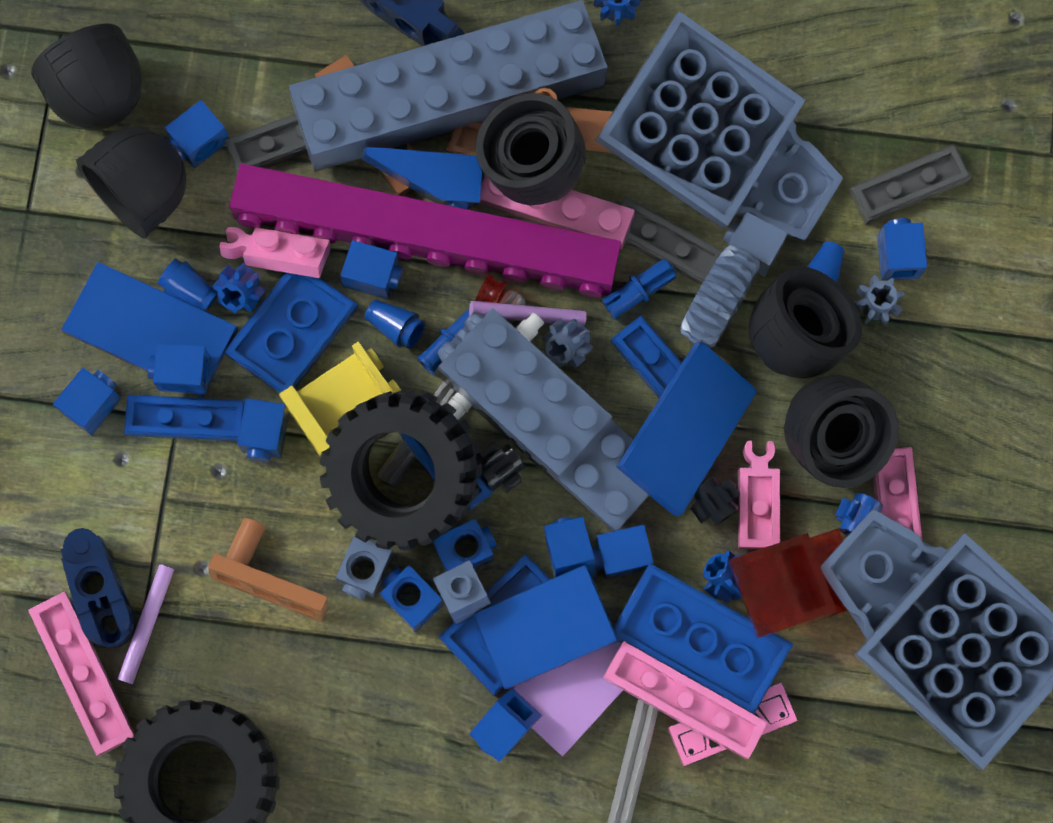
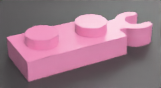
[219,227,331,278]
[738,441,780,550]

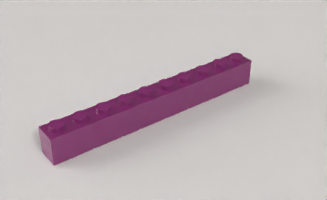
[229,163,621,298]

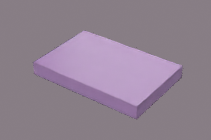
[514,642,623,757]

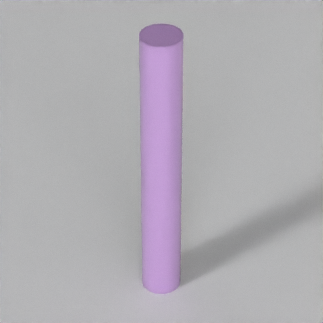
[469,301,586,326]
[117,564,174,685]

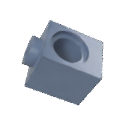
[723,211,788,277]
[336,535,395,601]
[433,560,492,624]

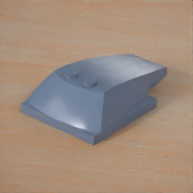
[595,11,843,241]
[818,509,1053,770]

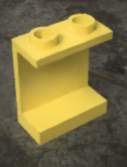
[279,342,401,458]

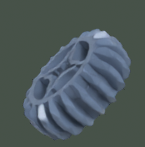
[680,245,760,348]

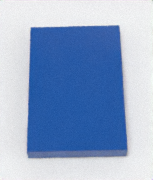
[224,273,358,394]
[438,554,551,697]
[474,565,619,689]

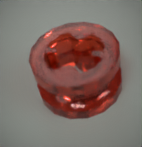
[475,274,508,303]

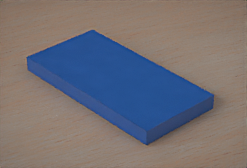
[61,262,238,398]
[616,342,758,516]
[613,562,793,714]

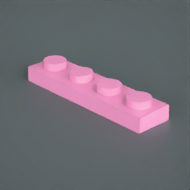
[479,174,635,249]
[28,591,135,756]
[602,641,768,760]

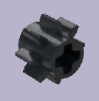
[479,442,525,493]
[690,476,740,526]

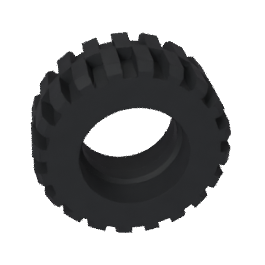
[320,390,482,550]
[113,700,280,823]

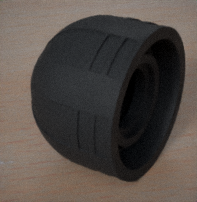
[31,23,142,130]
[476,93,586,206]
[76,128,186,238]
[749,266,862,379]
[784,375,899,488]

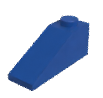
[362,147,482,210]

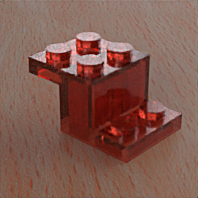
[729,528,848,639]

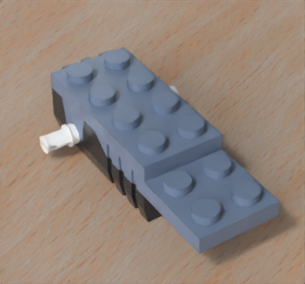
[435,308,649,532]

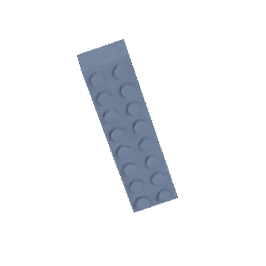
[289,0,608,172]

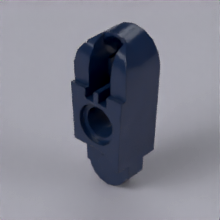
[360,0,465,46]
[61,528,136,649]

